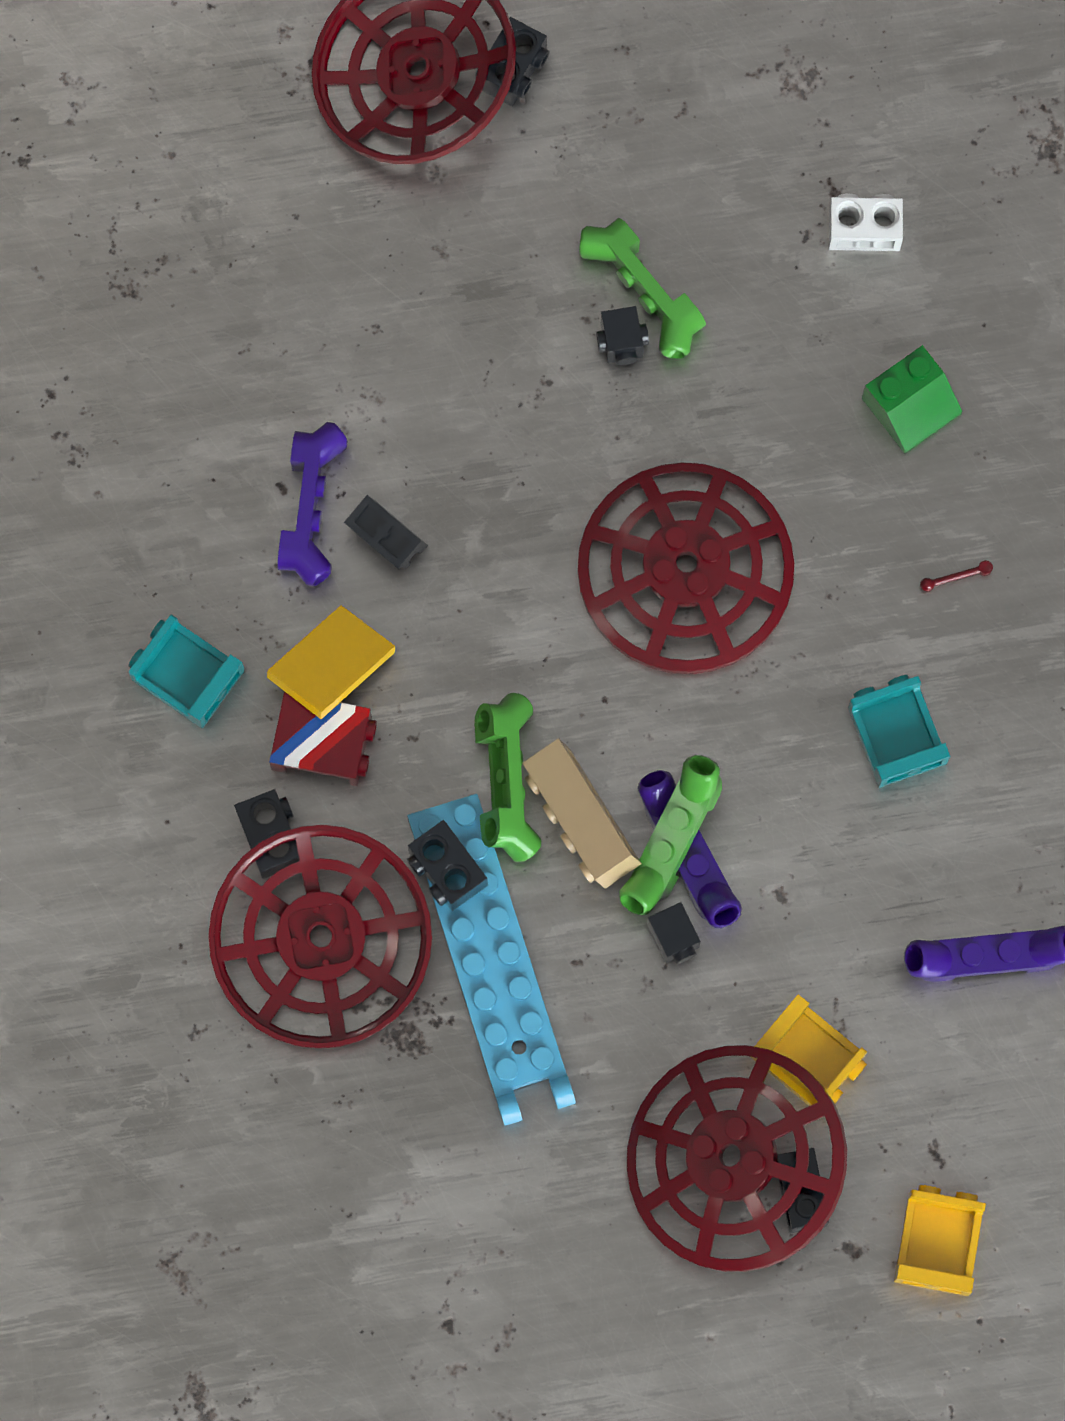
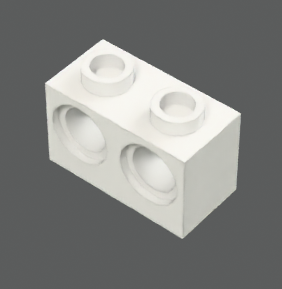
[829,193,903,251]

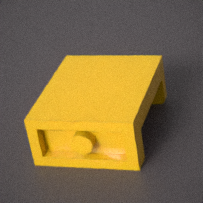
[751,994,867,1106]
[894,1185,986,1296]

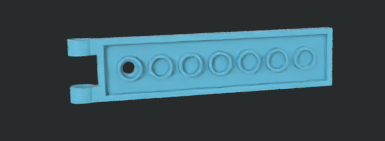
[407,794,576,1126]

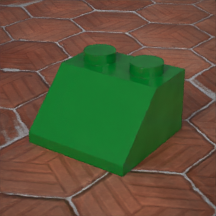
[862,345,962,453]

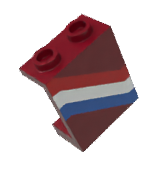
[269,692,377,786]

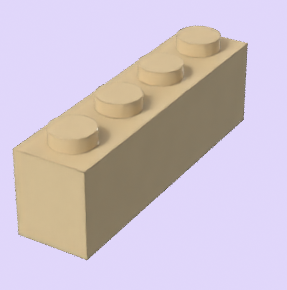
[523,738,642,889]

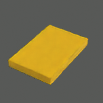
[267,605,395,719]

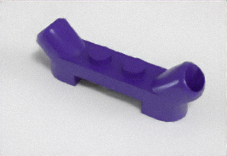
[278,422,348,586]
[637,770,742,929]
[904,925,1065,982]

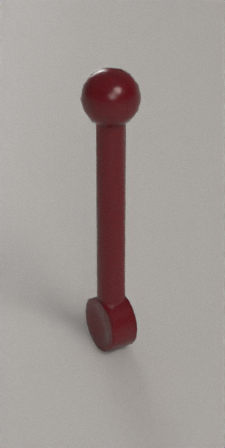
[920,560,993,592]

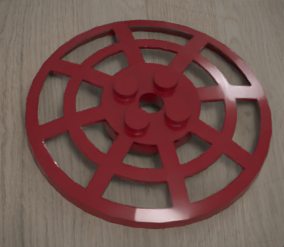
[312,0,516,164]
[578,462,795,674]
[209,825,432,1048]
[627,1045,847,1272]

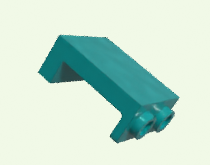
[128,614,245,729]
[848,675,951,788]

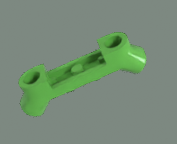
[579,218,706,359]
[474,693,541,862]
[619,755,722,915]

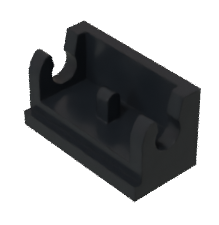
[344,495,428,569]

